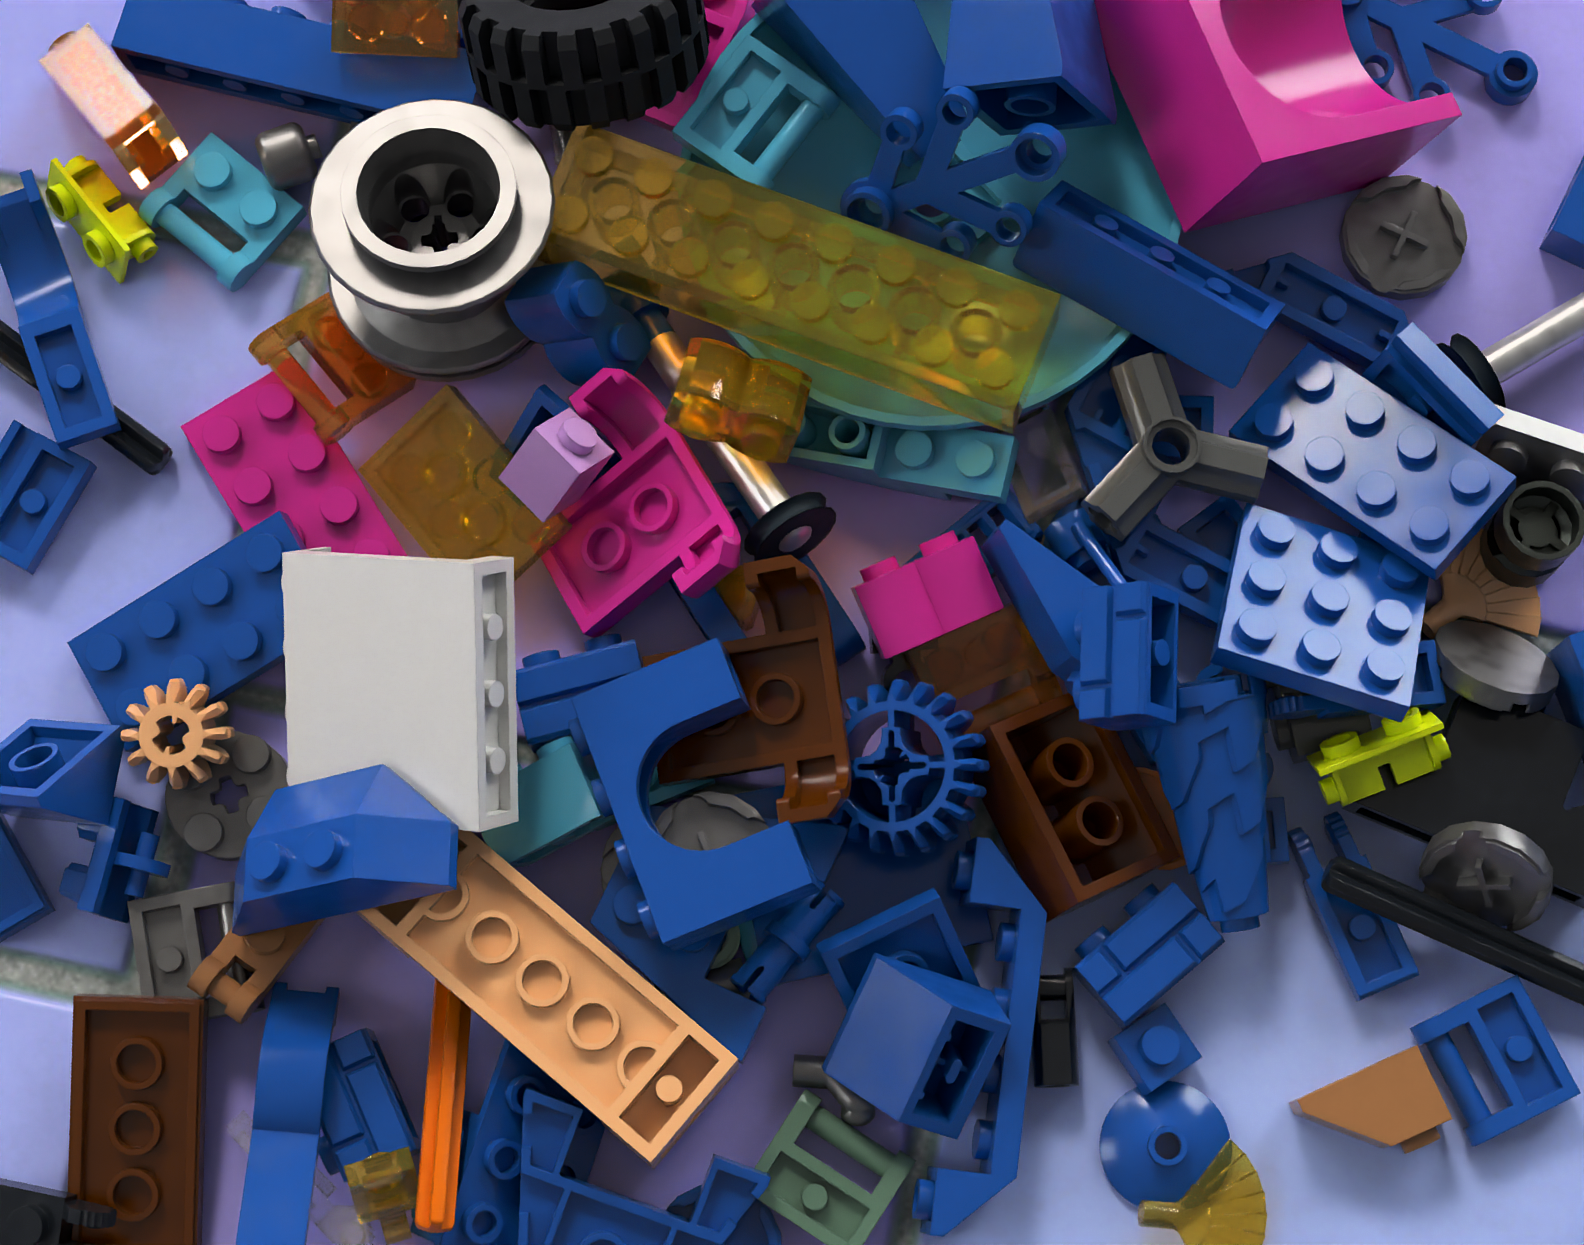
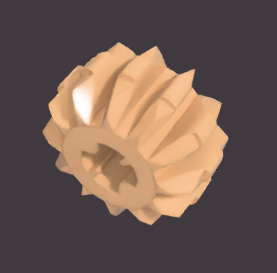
[120,678,235,790]

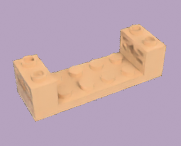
[356,830,739,1169]

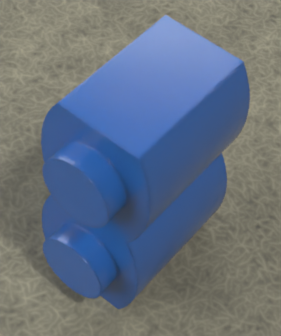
[504,260,652,387]

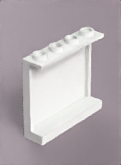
[281,547,519,832]

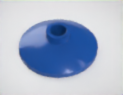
[1099,1081,1231,1213]

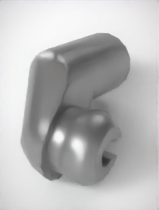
[792,1054,876,1126]

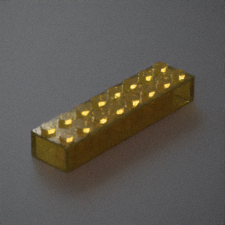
[538,125,1061,434]

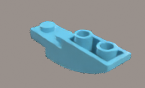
[755,391,1020,504]

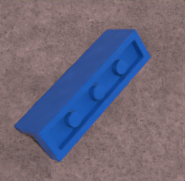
[1013,180,1285,389]

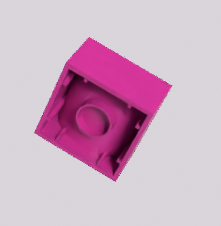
[1095,0,1462,233]

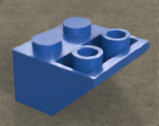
[822,952,1012,1140]

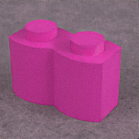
[851,530,1004,659]

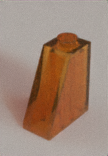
[38,23,189,190]

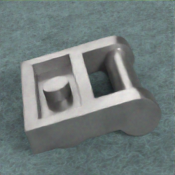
[127,881,265,1020]

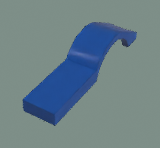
[0,169,122,451]
[235,982,340,1245]

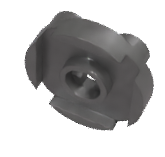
[165,731,288,861]

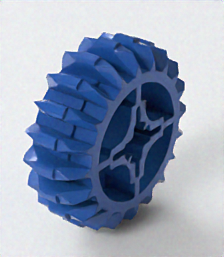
[829,679,991,857]

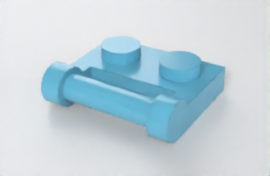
[672,34,840,203]
[138,132,307,292]

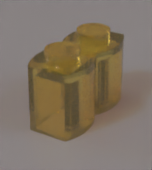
[664,337,813,463]

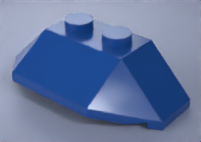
[232,764,459,936]

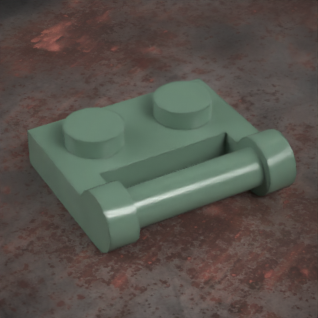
[755,1089,916,1245]

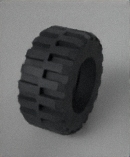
[457,0,710,131]

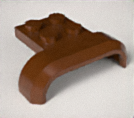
[642,555,851,824]

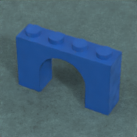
[568,637,822,951]

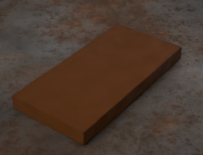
[68,994,209,1245]

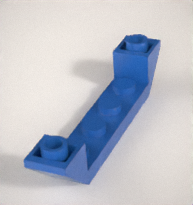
[912,837,1047,1237]

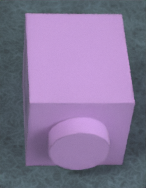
[498,407,615,523]

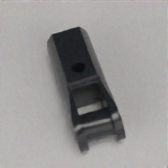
[1032,967,1079,1088]

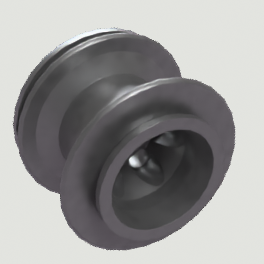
[308,99,565,382]

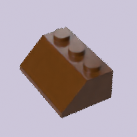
[972,692,1180,923]

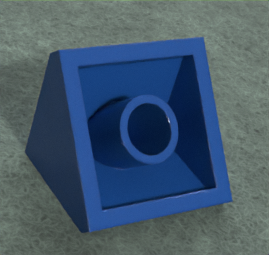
[0,719,125,826]

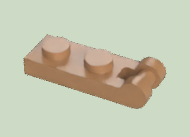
[187,918,325,1024]

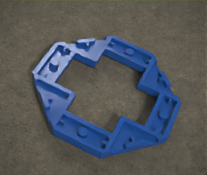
[1064,252,1409,631]

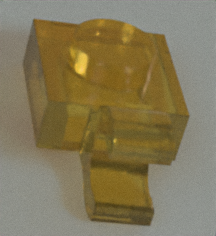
[344,1146,418,1245]

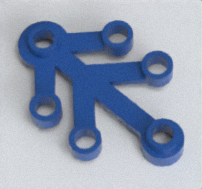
[1342,0,1538,106]
[840,86,1067,266]

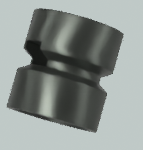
[1480,481,1584,588]

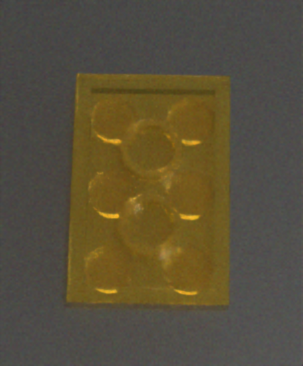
[358,384,573,582]

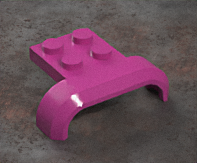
[529,368,741,638]

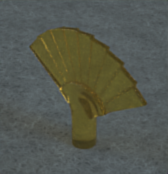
[1138,1139,1267,1245]

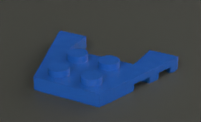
[590,805,848,1064]
[518,1086,771,1245]

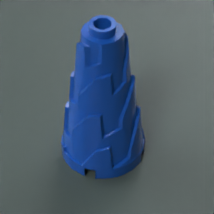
[1141,674,1271,933]

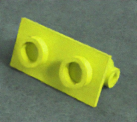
[45,155,158,284]
[1306,707,1451,807]

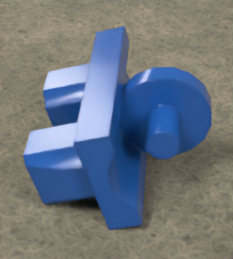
[59,797,171,923]

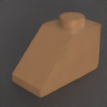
[1289,1045,1453,1154]

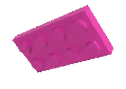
[180,362,408,556]

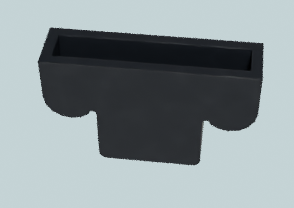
[1341,695,1584,908]

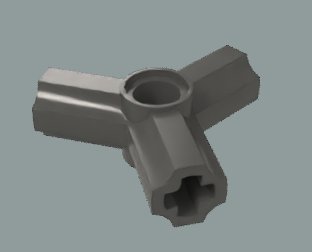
[1081,352,1269,542]

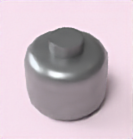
[255,122,323,191]

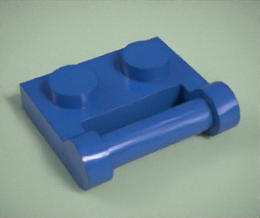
[1410,975,1581,1147]

